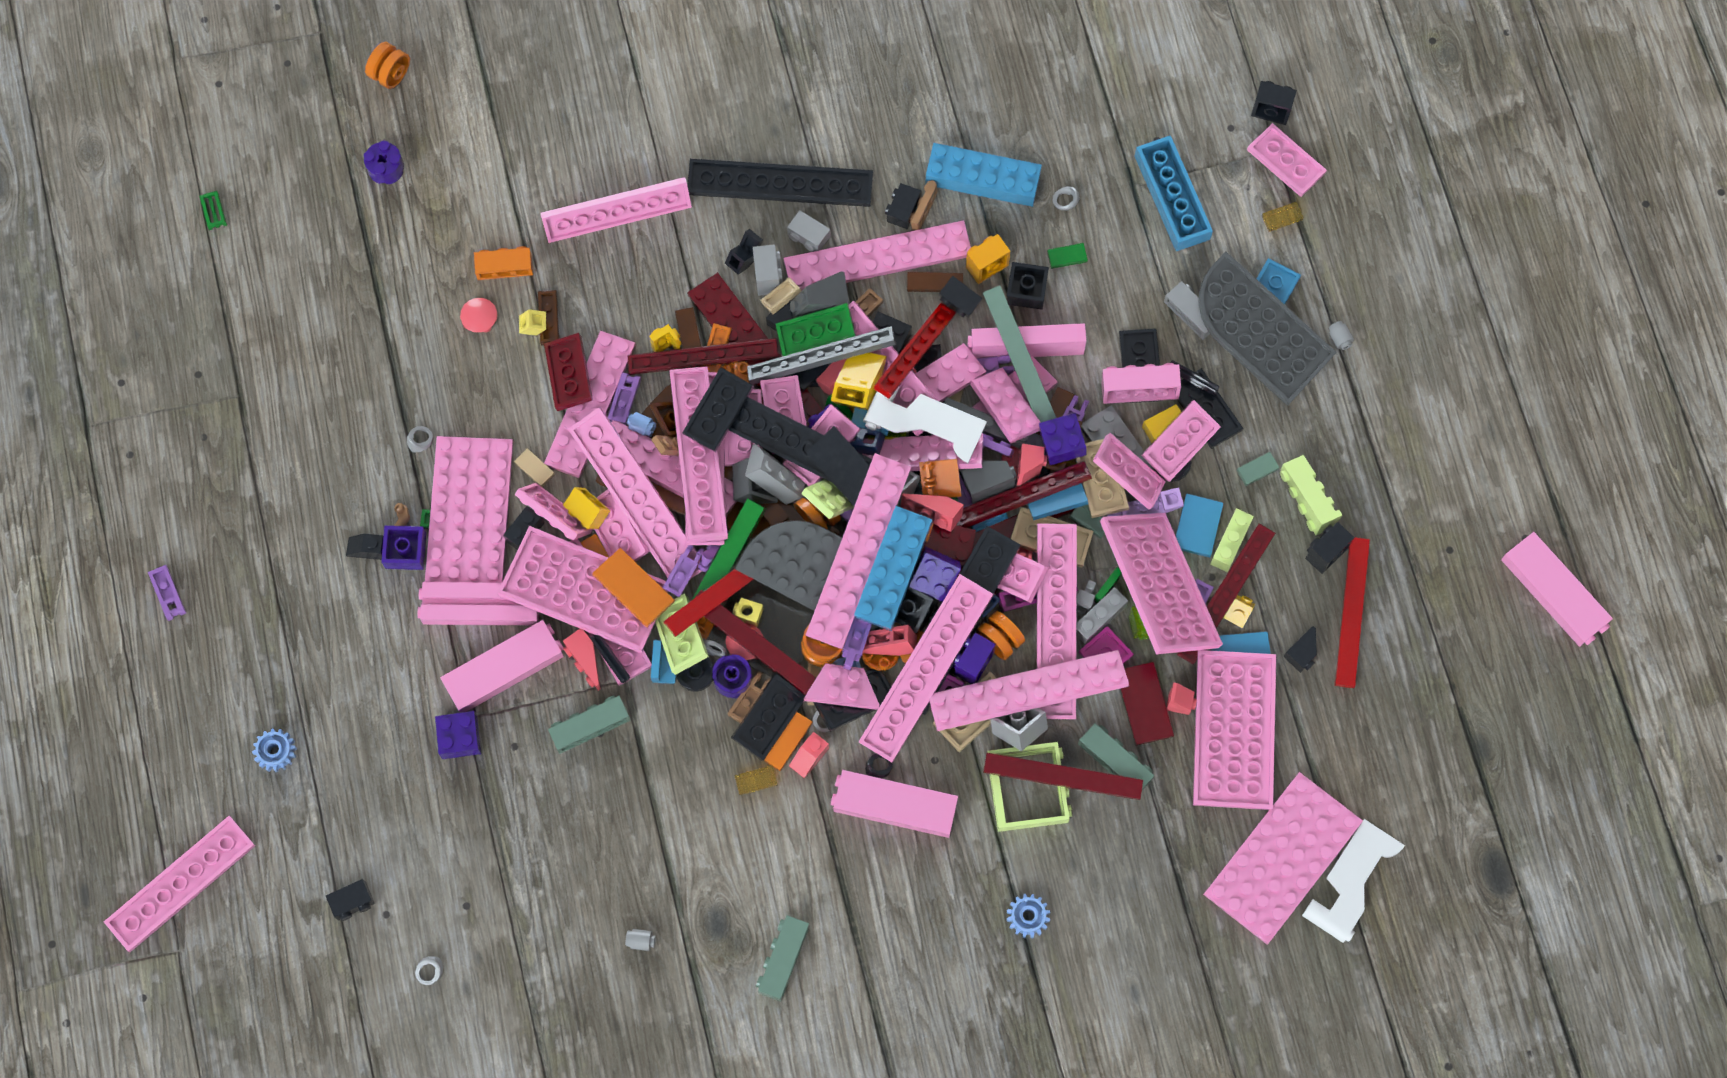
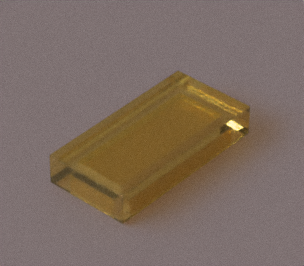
[1262,202,1304,232]
[735,765,778,795]

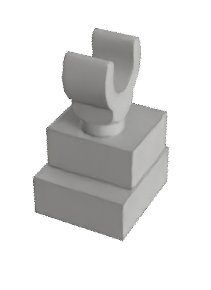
[1076,580,1096,615]

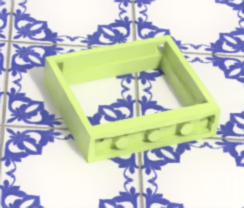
[987,742,1072,832]

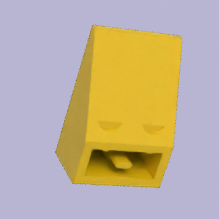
[831,353,887,410]

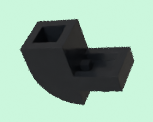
[724,229,763,275]

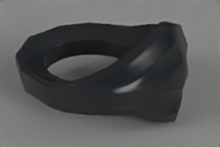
[865,754,893,779]

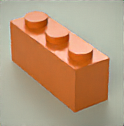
[474,246,533,280]

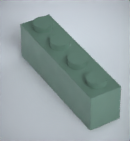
[548,696,631,754]
[1078,723,1154,790]
[756,915,810,1002]

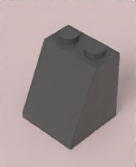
[790,271,849,319]
[958,461,1017,504]

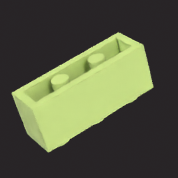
[1210,508,1254,572]

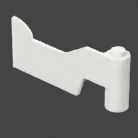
[863,387,987,463]
[1302,819,1405,943]

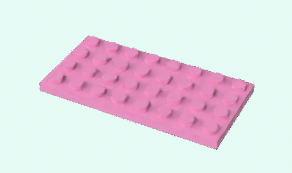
[425,436,513,583]
[1100,513,1223,654]
[498,526,669,653]
[1193,650,1276,810]
[1203,772,1363,945]

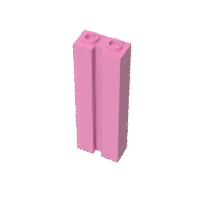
[967,323,1086,359]
[1501,532,1613,647]
[417,582,540,626]
[440,620,564,713]
[831,770,958,838]

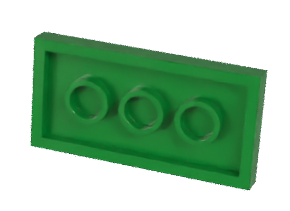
[776,303,856,356]

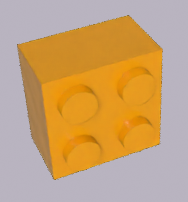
[966,234,1010,284]

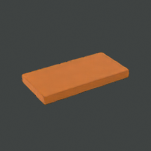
[592,548,675,628]

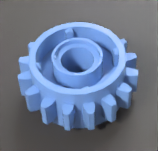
[252,729,297,772]
[1007,894,1050,938]

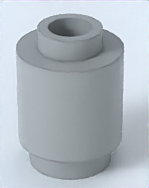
[1328,321,1354,350]
[625,929,656,951]

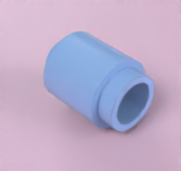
[627,412,656,436]

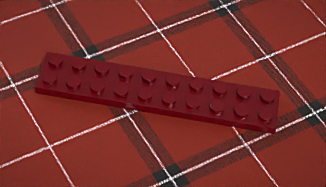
[687,272,823,427]

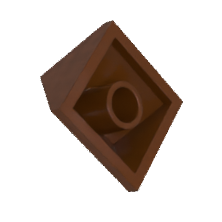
[650,401,677,437]

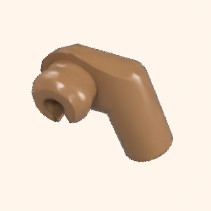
[394,503,410,526]

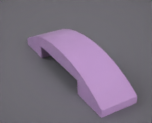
[1107,487,1184,517]

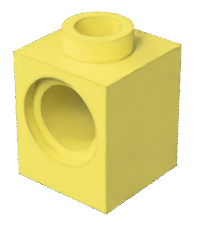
[519,310,546,336]
[733,598,764,627]

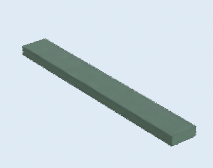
[983,285,1056,422]

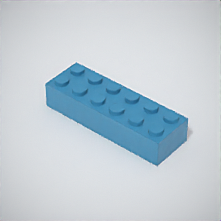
[1134,135,1213,252]
[925,143,1042,207]
[854,506,933,631]

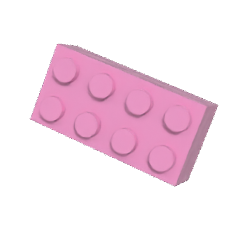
[1101,363,1181,404]

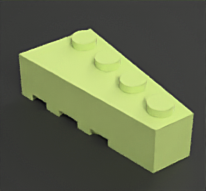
[1280,455,1342,535]

